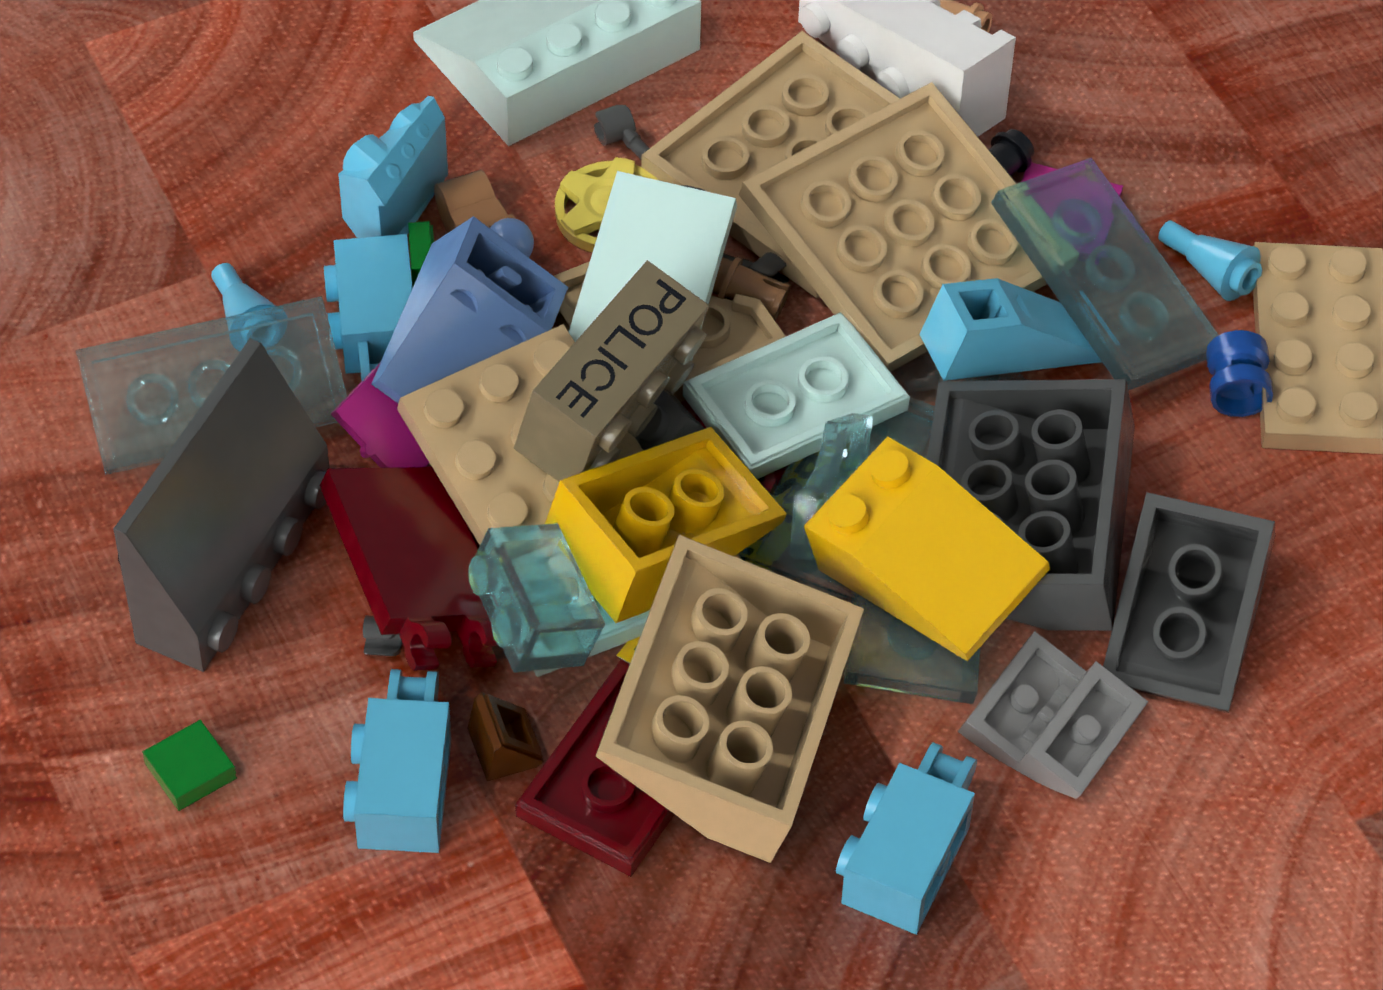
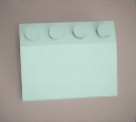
[413,0,701,146]

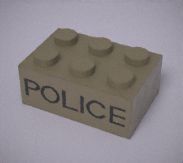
[514,260,709,482]

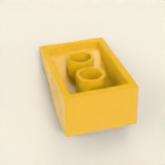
[542,427,787,623]
[804,436,1050,661]

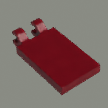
[319,467,510,671]

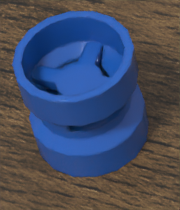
[1206,330,1273,417]

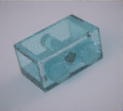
[468,523,605,673]

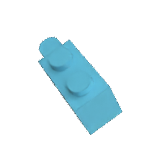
[324,234,412,381]
[343,669,451,853]
[836,742,977,935]

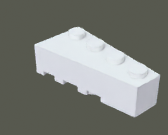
[798,0,1016,137]

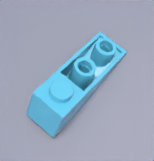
[919,278,1106,381]

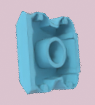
[338,96,448,238]

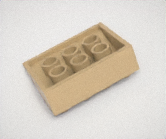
[596,535,864,863]

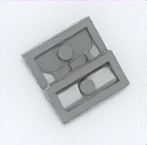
[957,631,1148,799]

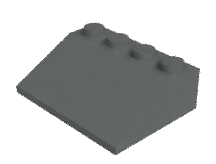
[113,338,330,672]
[927,379,1135,631]

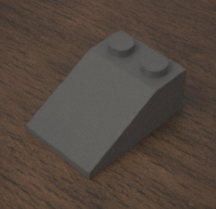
[1103,492,1276,713]

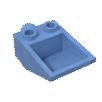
[371,216,568,403]

